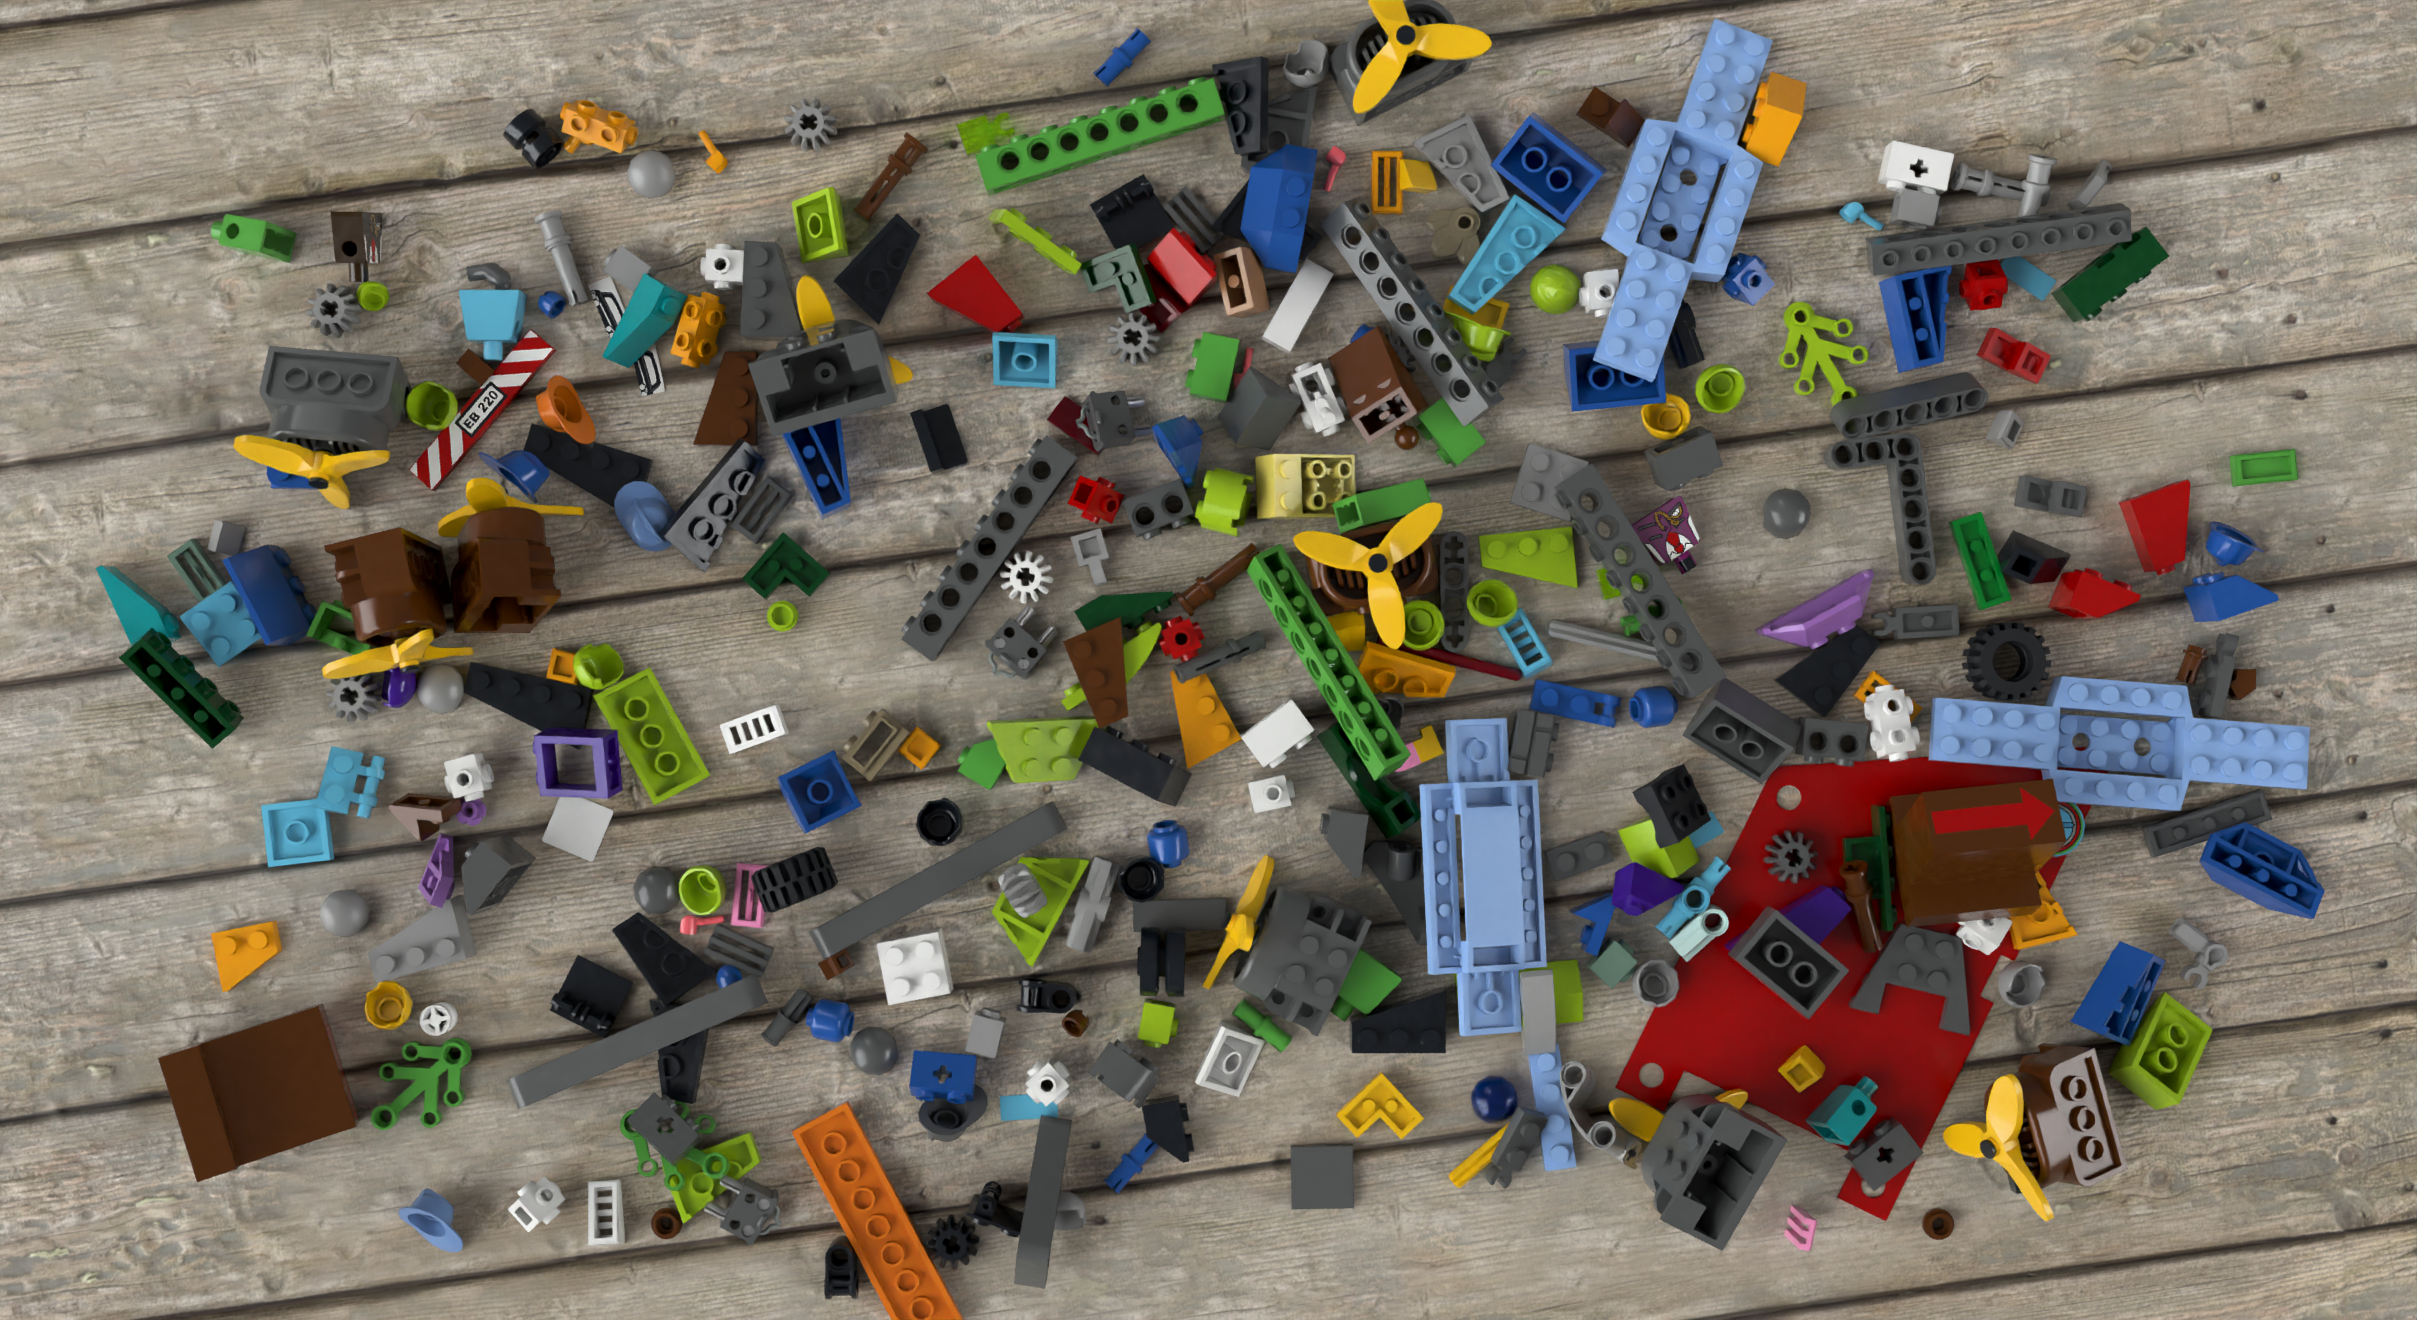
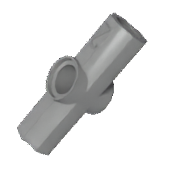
[1066,856,1120,954]

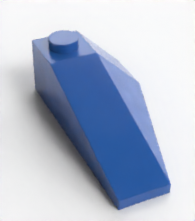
[1152,415,1204,490]

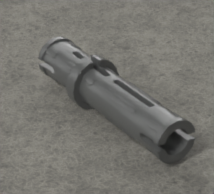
[1174,630,1266,684]

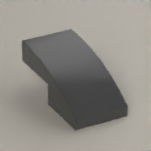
[2014,475,2087,517]

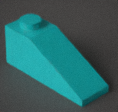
[602,273,688,368]
[96,565,181,645]

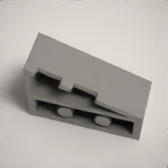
[367,895,477,983]

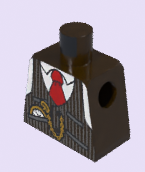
[331,211,382,282]

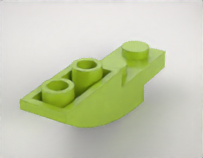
[1061,621,1163,711]

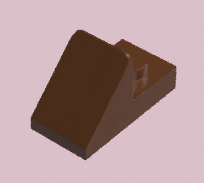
[1576,86,1645,149]
[389,793,462,841]

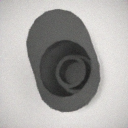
[918,1084,988,1142]

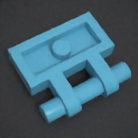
[315,746,385,819]

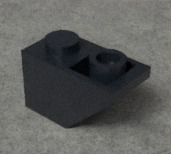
[1997,530,2070,584]
[1142,1095,1194,1163]

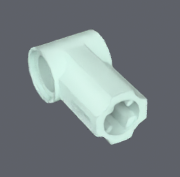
[1668,904,1729,962]

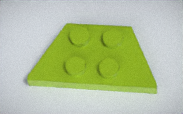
[987,716,1099,783]
[991,856,1090,967]

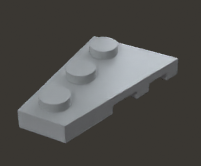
[1413,114,1510,214]

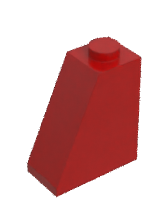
[927,255,1025,333]
[2119,479,2191,576]

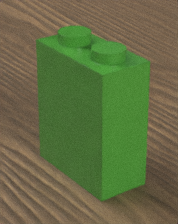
[1332,478,1431,533]

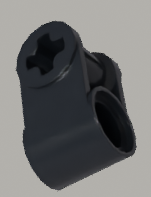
[1017,978,1078,1014]
[824,1236,859,1300]

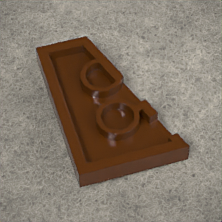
[693,351,758,446]
[1063,617,1129,728]

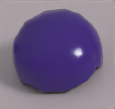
[381,667,417,708]

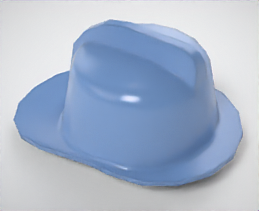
[614,481,675,551]
[398,1188,463,1252]

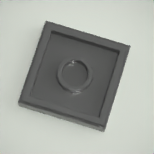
[1290,1144,1354,1209]

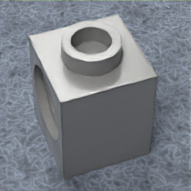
[1889,188,1942,231]
[603,245,658,293]
[965,1008,1007,1059]

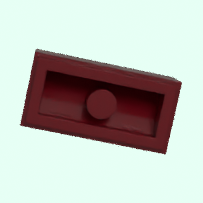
[1138,264,1188,334]
[1047,396,1104,457]

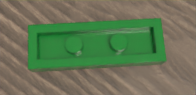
[1948,512,2012,610]

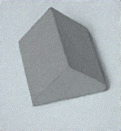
[1985,410,2024,450]
[208,519,247,556]

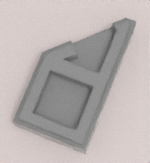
[2067,159,2112,210]

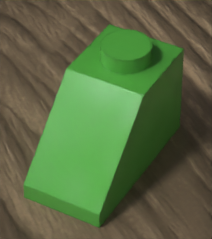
[957,739,1006,790]

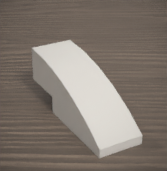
[1262,259,1334,354]

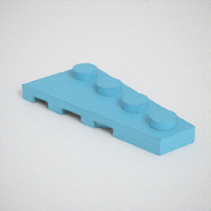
[1447,194,1566,315]

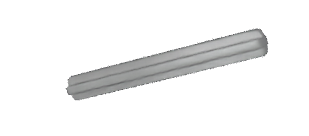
[1547,620,1693,669]

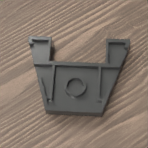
[1848,923,1970,1036]

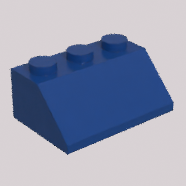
[1490,112,1607,223]
[1563,341,1666,412]
[222,544,317,645]

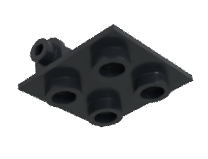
[1090,174,1174,250]
[550,955,634,1038]
[966,1181,1024,1237]

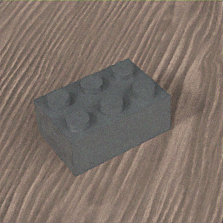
[1728,906,1849,1019]

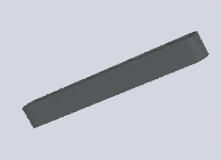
[809,801,1067,959]
[507,974,768,1109]

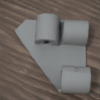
[1560,1061,1642,1170]

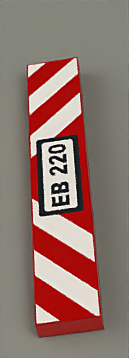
[409,329,556,491]

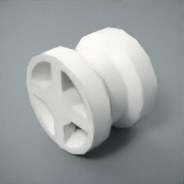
[420,1002,458,1036]

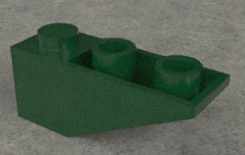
[1074,591,1174,631]

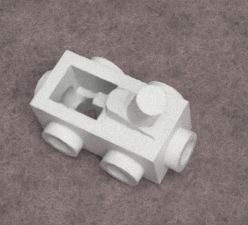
[1288,361,1348,437]
[1864,685,1920,762]

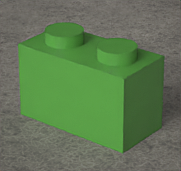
[1185,332,1240,404]
[1416,397,1486,468]

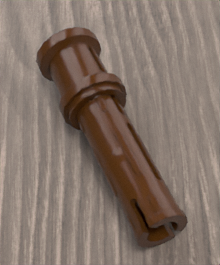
[853,132,928,221]
[1174,543,1260,617]
[1839,860,1883,953]

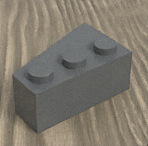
[740,241,804,341]

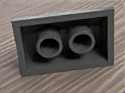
[1682,678,1802,784]
[461,835,536,915]

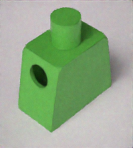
[211,214,297,263]
[1330,947,1402,1022]

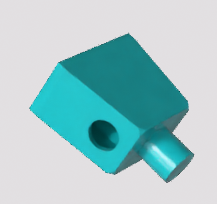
[1805,1076,1879,1146]

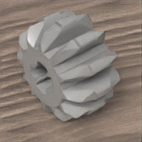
[784,98,837,152]
[306,284,363,338]
[1106,312,1160,366]
[326,674,382,722]
[998,862,1047,918]

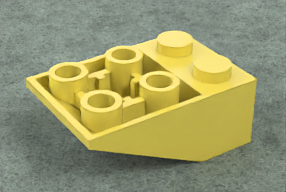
[1255,454,1356,519]

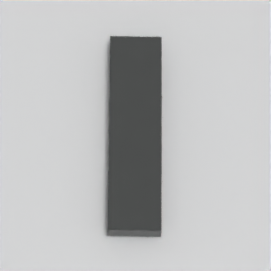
[2141,789,2272,857]

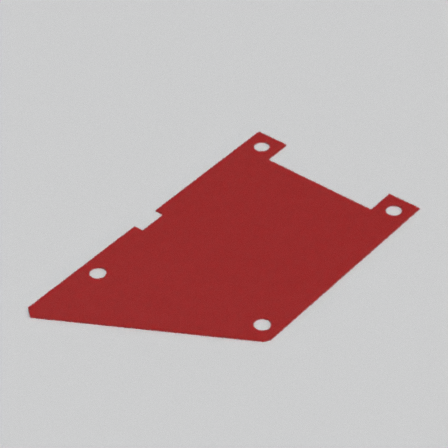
[1615,747,2108,1221]

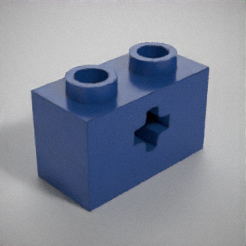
[909,1050,977,1104]

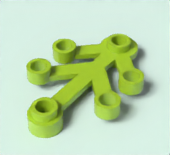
[1778,302,1869,406]

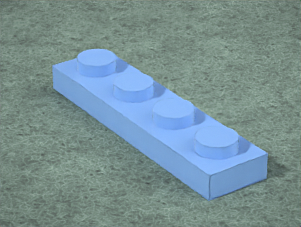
[1528,1042,1577,1171]

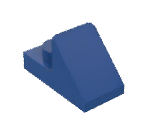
[1569,893,1615,956]

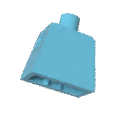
[459,290,527,362]

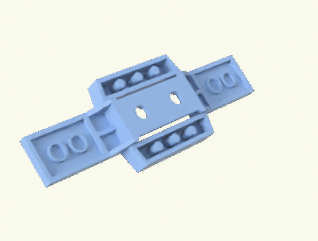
[1593,19,1773,382]
[1929,676,2310,811]

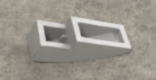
[1520,969,1556,1055]

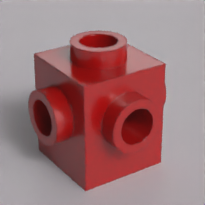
[1959,259,2008,311]
[1067,475,1125,524]
[1158,615,1205,662]

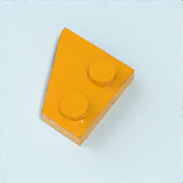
[211,920,282,992]

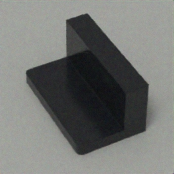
[910,404,968,474]

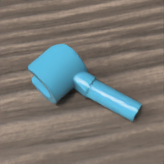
[1839,202,1884,231]

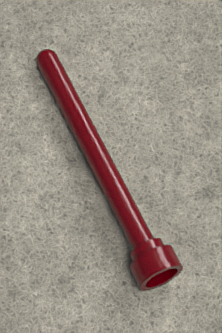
[1376,634,1522,681]

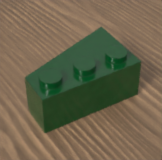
[2051,226,2169,323]

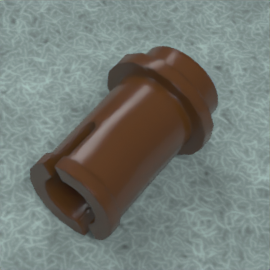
[2175,644,2208,686]

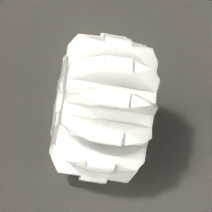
[1000,551,1053,604]

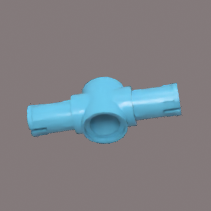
[1655,856,1731,939]

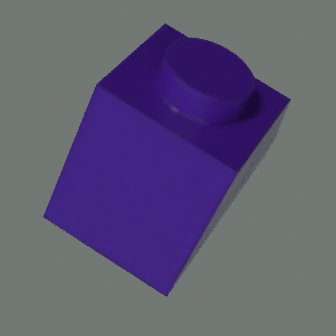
[1611,862,1684,916]

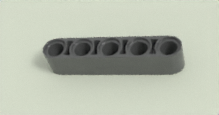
[1830,372,1988,440]

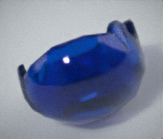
[1471,1076,1518,1124]

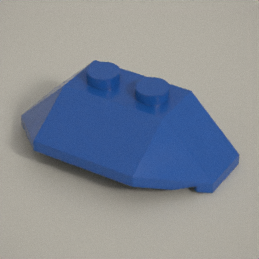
[1240,144,1318,274]
[2199,822,2325,919]

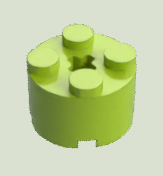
[1195,467,1254,537]

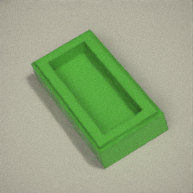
[2229,449,2298,487]

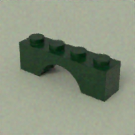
[1317,721,1421,839]

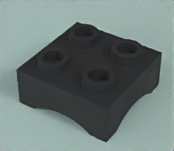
[1632,764,1711,849]

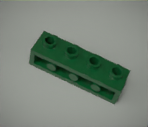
[119,628,244,749]

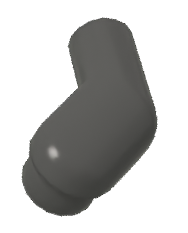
[466,263,511,290]

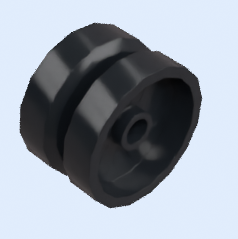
[1137,927,1186,997]

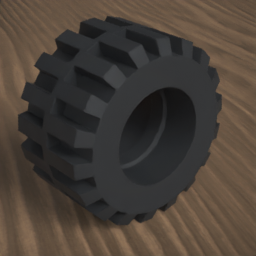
[1962,622,2051,701]
[751,847,838,913]

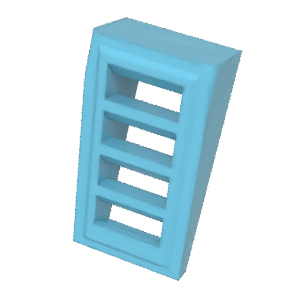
[1497,608,1553,679]

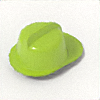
[1444,311,1511,362]

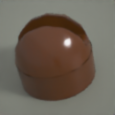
[1062,1009,1089,1037]

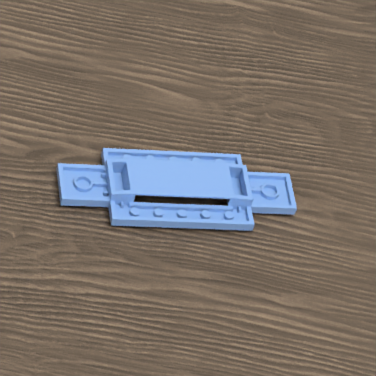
[1419,718,1547,1036]

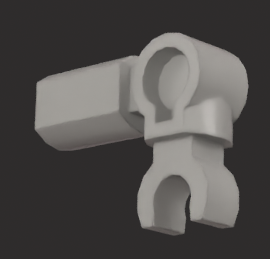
[2168,917,2228,990]

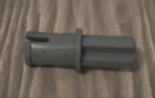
[761,988,813,1047]

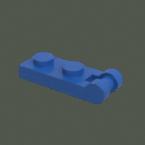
[1529,679,1621,728]

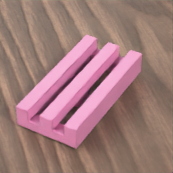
[731,862,770,928]
[1784,1205,1817,1251]

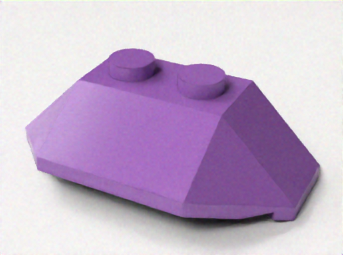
[1755,569,1874,649]

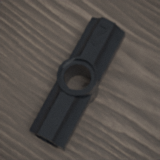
[1668,299,1705,370]

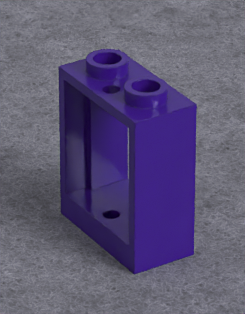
[533,728,623,799]

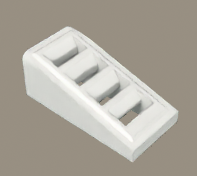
[720,704,789,754]
[588,1180,625,1246]

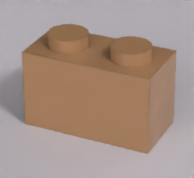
[1213,246,1271,318]

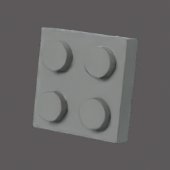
[1509,443,1588,522]

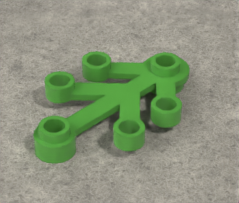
[371,1038,472,1130]
[620,1101,730,1191]

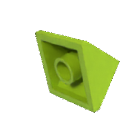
[792,187,850,263]
[1617,816,1700,879]

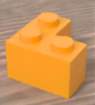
[1741,71,1807,167]

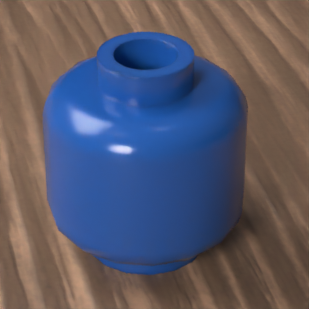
[1629,686,1678,728]
[1147,820,1190,868]
[806,999,855,1042]

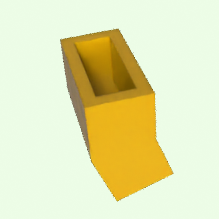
[1327,611,1365,652]

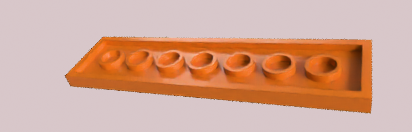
[792,1101,965,1320]

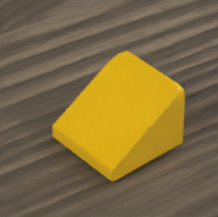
[1400,159,1437,194]
[1778,1045,1826,1093]

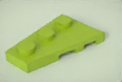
[988,208,1082,275]
[1478,527,1578,589]
[662,1131,762,1224]

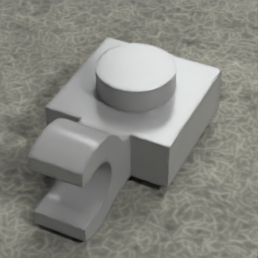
[1071,528,1110,586]

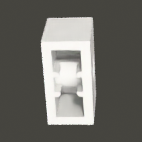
[1877,140,1954,195]

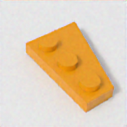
[1356,641,1456,698]
[1170,670,1241,769]
[2007,871,2078,950]

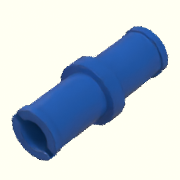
[1093,28,1151,87]
[1104,1133,1160,1194]

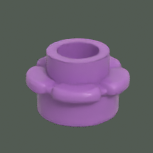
[456,798,486,826]

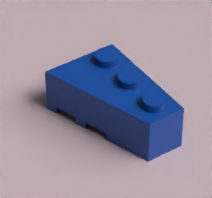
[1879,265,1952,373]
[782,418,851,520]
[2070,941,2166,1047]

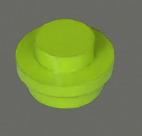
[356,281,389,311]
[767,601,799,632]

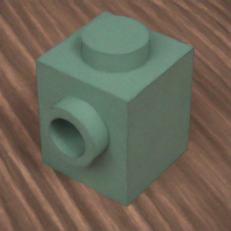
[1585,937,1638,989]

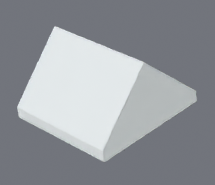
[1195,1020,1265,1097]

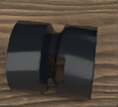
[503,109,564,169]

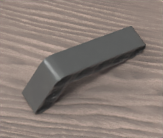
[1823,433,1936,586]
[1014,1115,1072,1289]

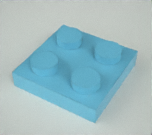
[179,580,262,667]
[261,799,334,867]

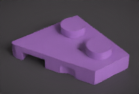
[418,833,455,908]

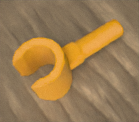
[698,130,728,174]

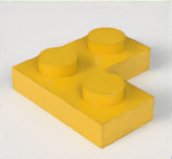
[1335,1071,1424,1140]

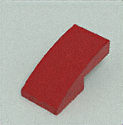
[1976,328,2051,384]

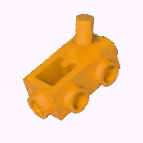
[560,100,639,153]
[670,291,726,369]

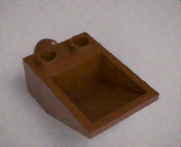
[1328,325,1429,450]

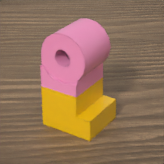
[1395,724,1444,772]

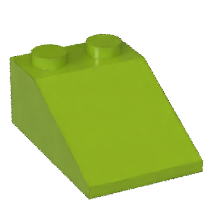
[2108,992,2213,1110]

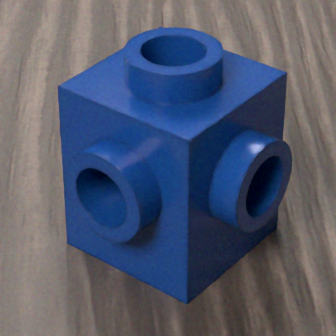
[1721,252,1775,306]

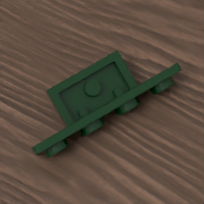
[1842,804,1897,931]

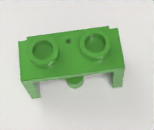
[307,600,376,655]

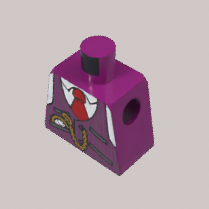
[1632,495,1700,574]

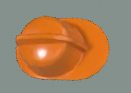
[536,375,596,444]

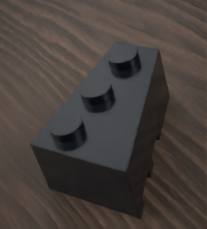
[1078,725,1192,807]
[1350,986,1446,1053]

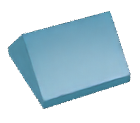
[992,332,1058,388]

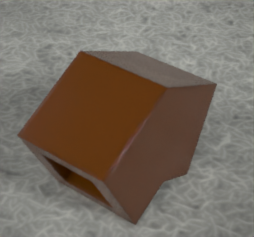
[456,348,495,385]
[2228,669,2256,700]
[818,948,855,981]

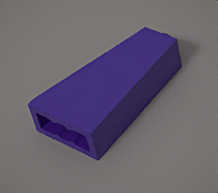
[1724,885,1852,951]

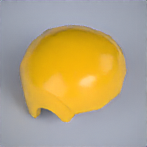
[1641,393,1691,440]
[364,981,413,1030]

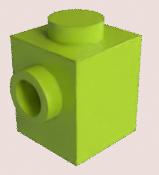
[1138,998,1179,1048]

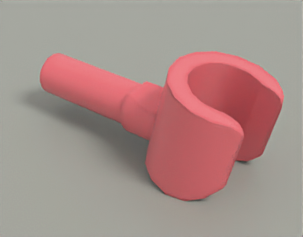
[1323,146,1346,192]
[1233,347,1254,390]
[680,915,724,935]

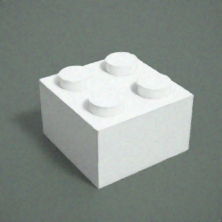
[1240,699,1314,768]
[876,928,954,1005]

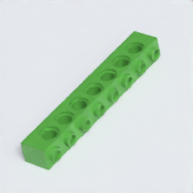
[975,77,1225,196]
[1247,543,1411,781]

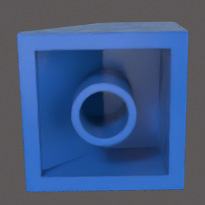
[2183,572,2279,622]

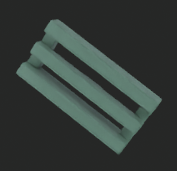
[167,538,227,603]

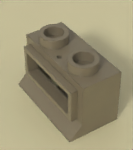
[842,709,912,782]

